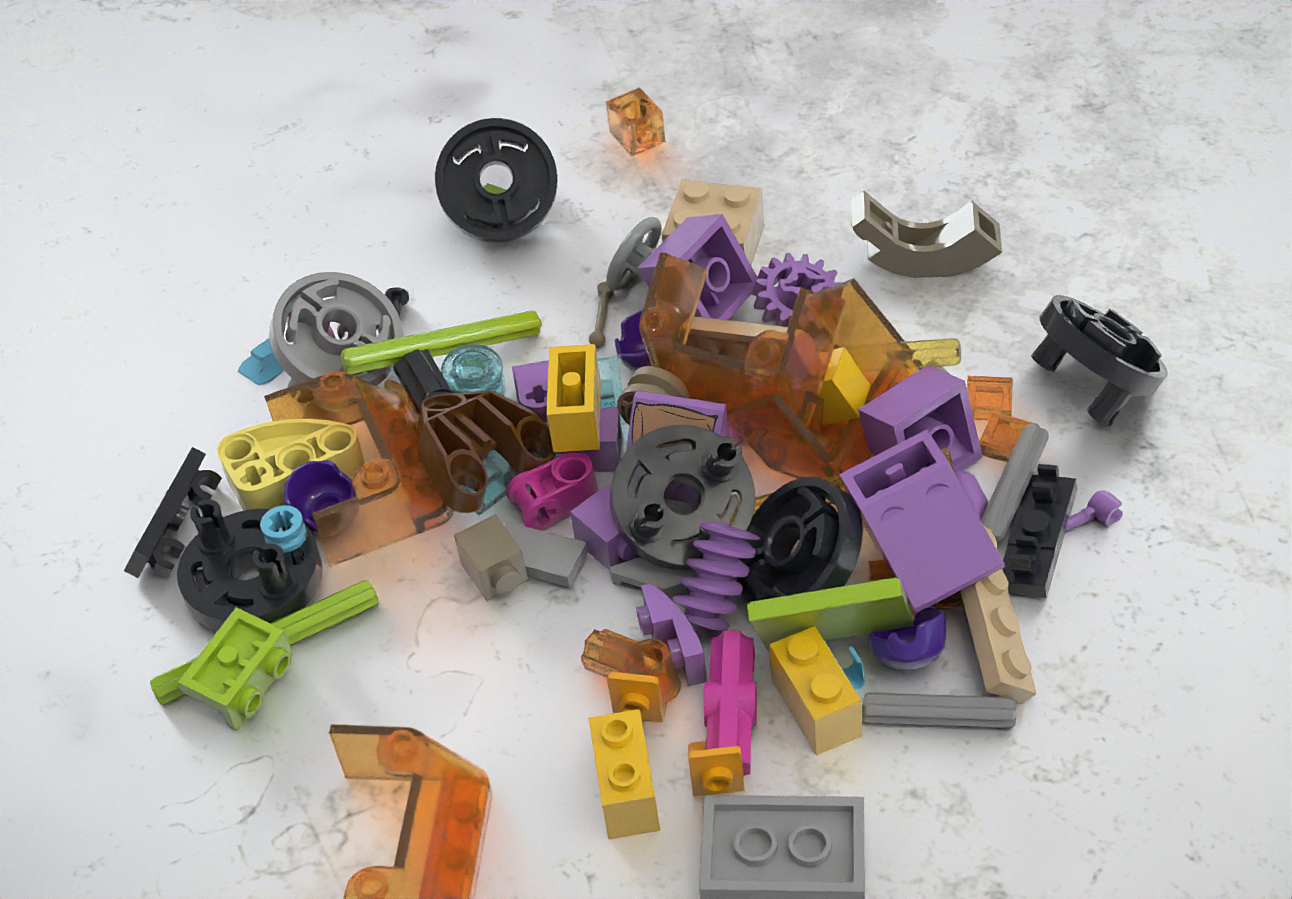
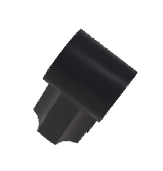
[393,349,457,414]

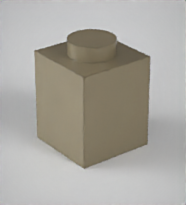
[454,514,528,601]

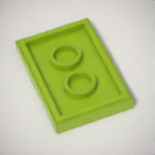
[747,577,914,650]

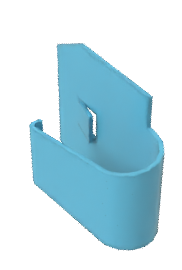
[238,338,284,385]
[824,639,865,691]

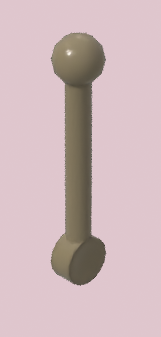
[589,282,614,348]

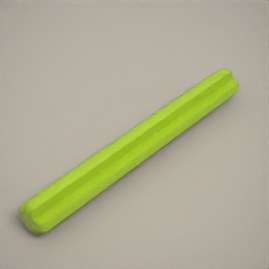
[340,310,542,375]
[150,580,378,704]

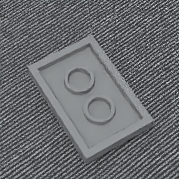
[699,795,865,899]

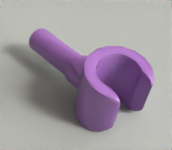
[1066,490,1123,531]

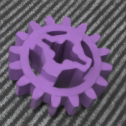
[752,253,848,340]

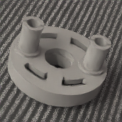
[269,272,403,400]

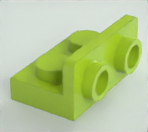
[178,607,292,730]

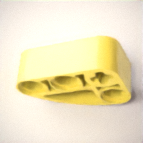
[217,419,366,511]

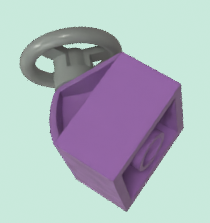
[606,214,757,323]

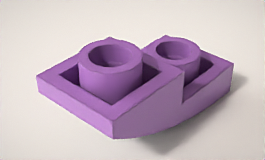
[636,583,707,687]

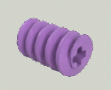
[673,522,761,631]

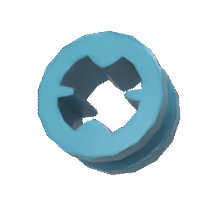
[260,505,307,553]

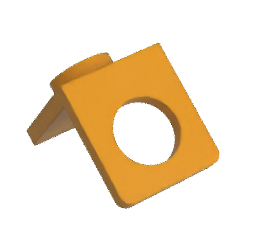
[607,667,672,723]
[688,741,745,797]

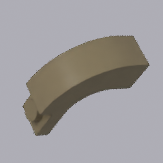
[851,190,1002,278]

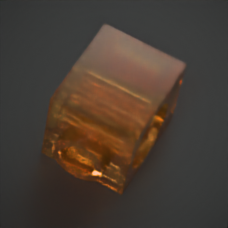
[606,87,666,157]

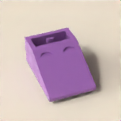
[839,429,1005,613]

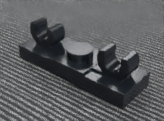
[124,447,222,578]
[1002,464,1078,598]

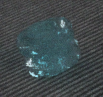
[441,344,506,396]

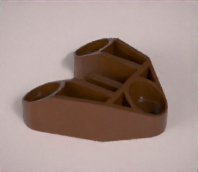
[418,391,555,513]

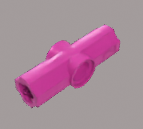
[704,630,757,776]

